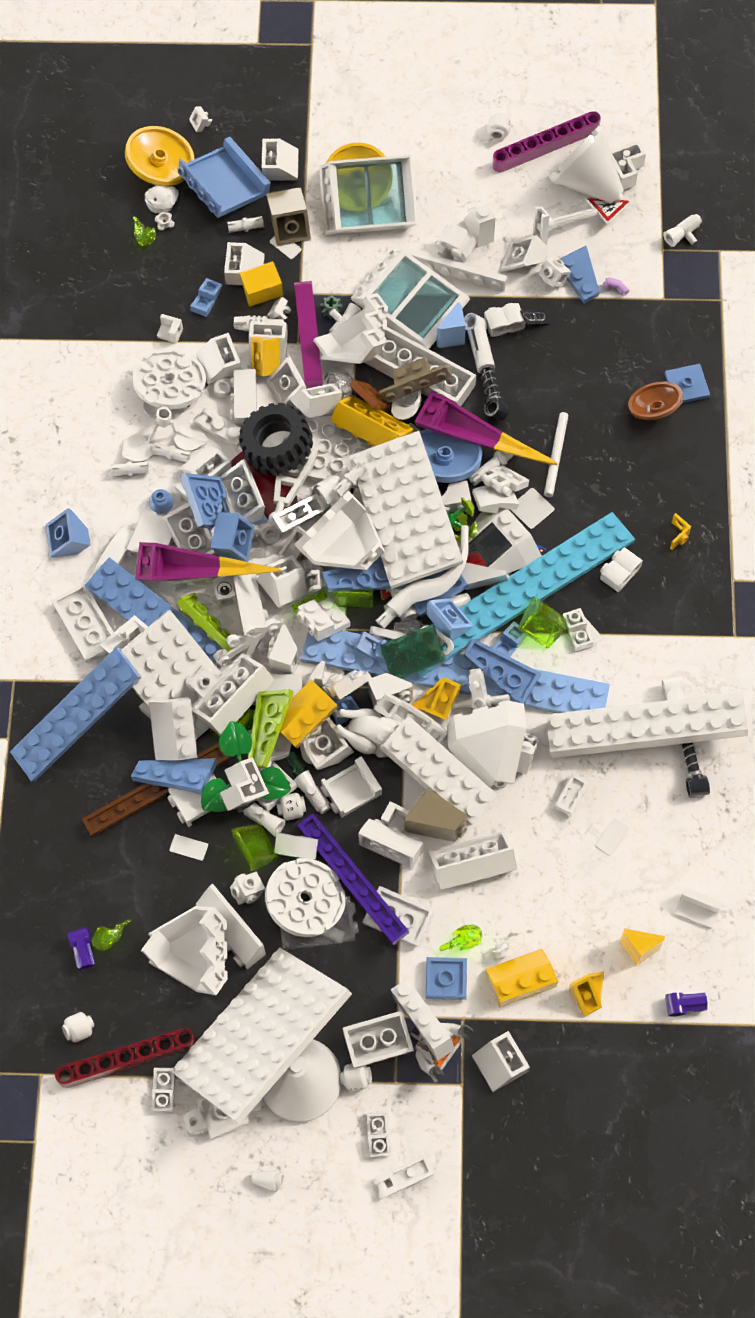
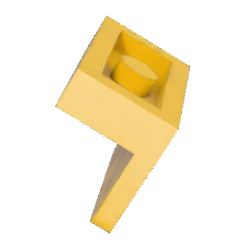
[251,336,280,376]

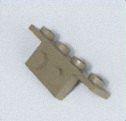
[379,357,452,403]

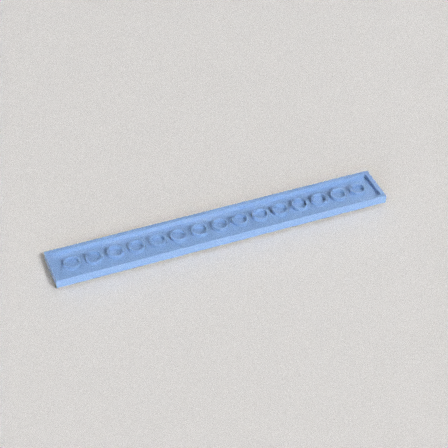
[301,630,610,713]

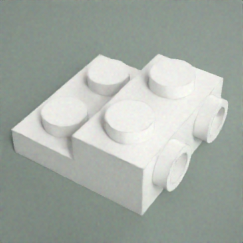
[297,597,350,641]
[322,670,372,700]

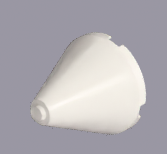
[549,126,624,203]
[263,1040,341,1122]

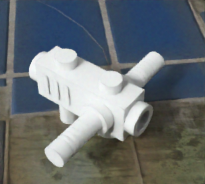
[453,668,510,709]

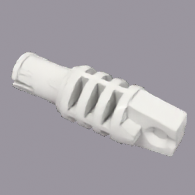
[234,315,284,332]

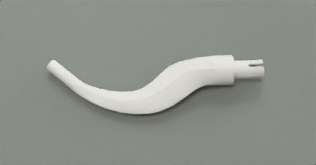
[375,525,469,629]

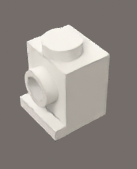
[185,668,219,698]

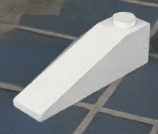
[292,694,354,770]

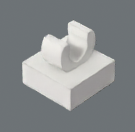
[189,107,212,132]
[267,297,291,320]

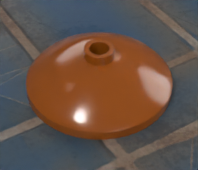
[628,382,683,420]

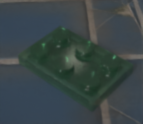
[380,625,447,679]

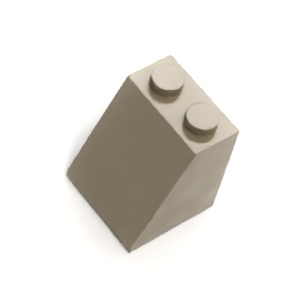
[266,187,311,246]
[404,788,468,842]

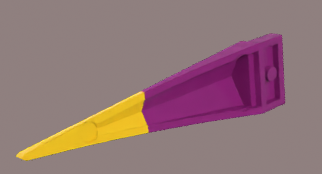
[415,392,557,466]
[135,542,282,582]

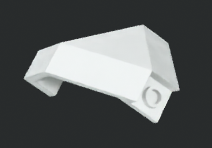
[313,293,388,364]
[294,491,385,570]
[447,700,526,788]
[141,906,227,995]

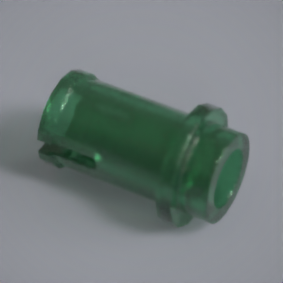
[285,752,307,776]

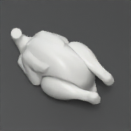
[333,709,401,758]

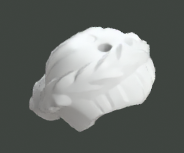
[145,185,179,213]

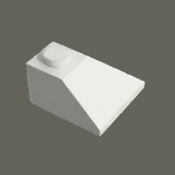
[500,235,549,272]

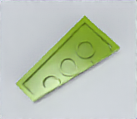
[177,592,240,652]
[248,689,294,768]

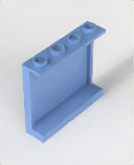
[177,137,271,218]

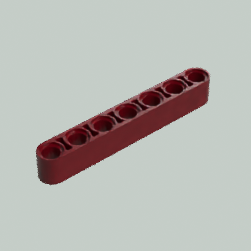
[55,1028,196,1088]

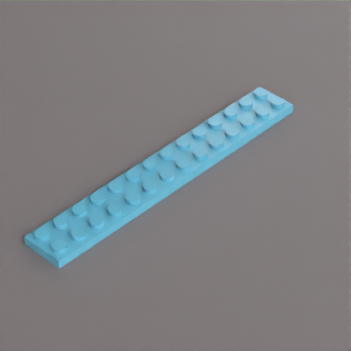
[398,512,635,678]

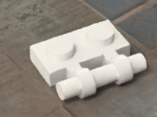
[480,465,529,496]

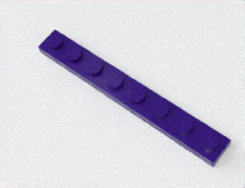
[297,813,409,945]

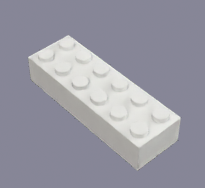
[364,327,476,406]
[380,716,497,826]

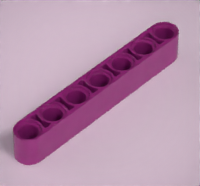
[492,111,601,173]
[294,281,323,389]

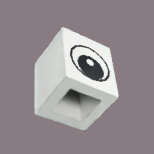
[213,576,237,607]

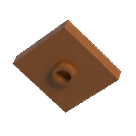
[349,380,392,412]

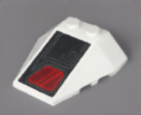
[458,507,542,574]

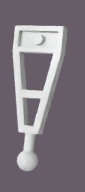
[268,438,319,527]

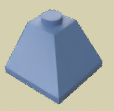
[46,508,91,558]

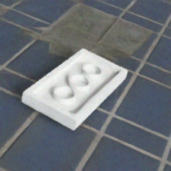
[51,583,114,663]

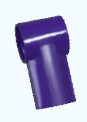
[67,927,96,970]
[665,992,708,1017]

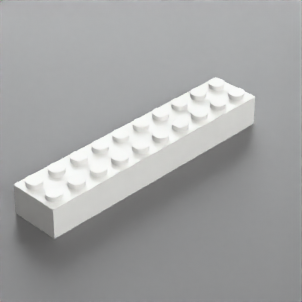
[546,692,748,758]

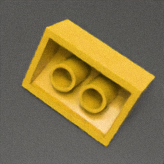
[280,680,338,748]
[485,949,558,1007]

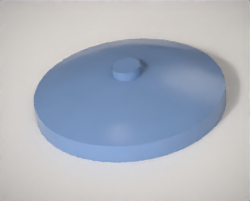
[420,429,482,483]

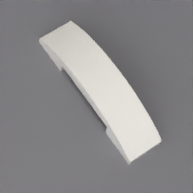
[91,526,134,577]
[374,693,448,743]

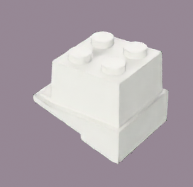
[100,615,148,654]

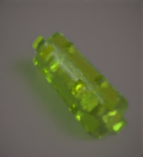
[292,591,328,615]

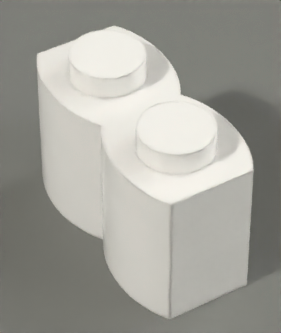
[484,303,525,337]
[600,548,643,592]

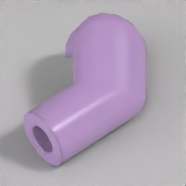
[603,277,630,296]

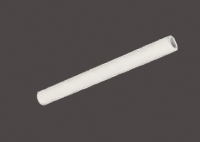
[544,412,568,497]

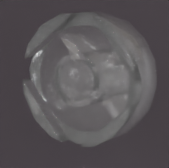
[324,370,356,400]

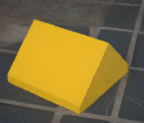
[239,262,283,307]
[620,928,665,965]

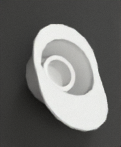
[391,390,422,420]

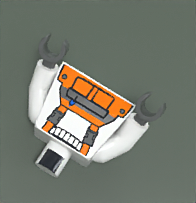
[410,1023,474,1082]

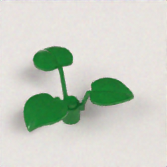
[201,721,291,812]

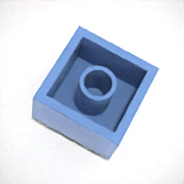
[211,512,255,562]

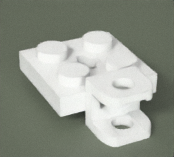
[183,1097,250,1140]

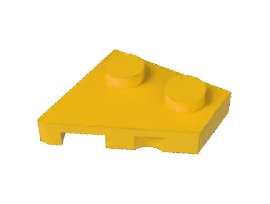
[412,677,462,720]

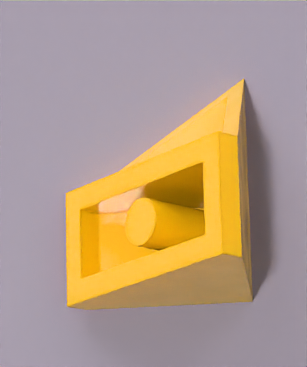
[569,971,604,1017]

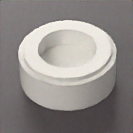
[213,379,232,398]

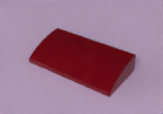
[231,451,298,519]

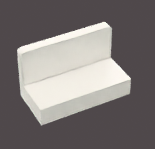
[675,887,723,929]

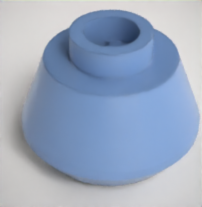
[149,489,174,513]

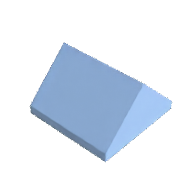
[437,302,465,348]
[427,598,474,641]

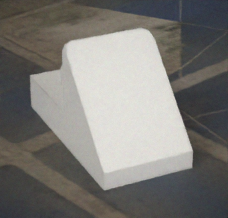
[278,525,306,561]

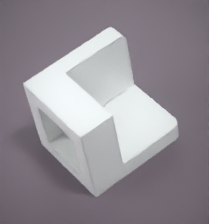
[157,314,183,344]
[381,802,410,832]

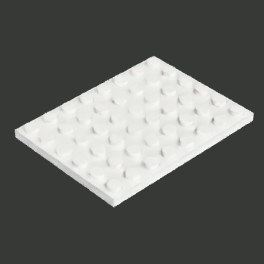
[173,948,352,1125]

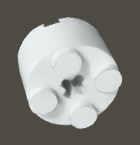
[435,224,476,263]
[310,475,348,516]

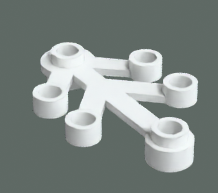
[213,619,281,667]

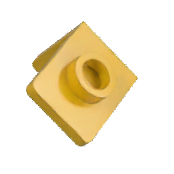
[670,513,691,550]

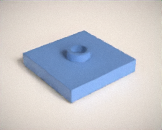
[665,364,710,404]
[426,957,467,1000]

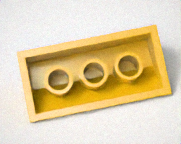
[330,395,415,447]

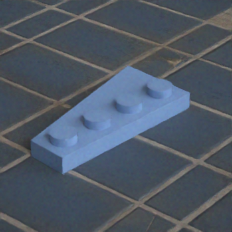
[322,556,407,592]
[464,638,541,704]
[131,758,218,794]

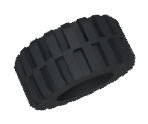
[239,403,313,476]

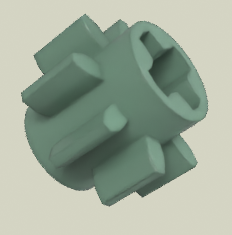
[320,295,343,319]

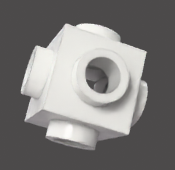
[538,258,571,287]
[230,872,265,904]

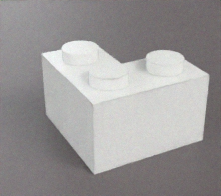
[611,141,646,190]
[220,757,269,811]

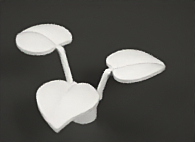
[122,401,207,462]

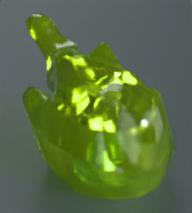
[132,217,156,245]
[91,919,132,951]
[439,924,483,951]

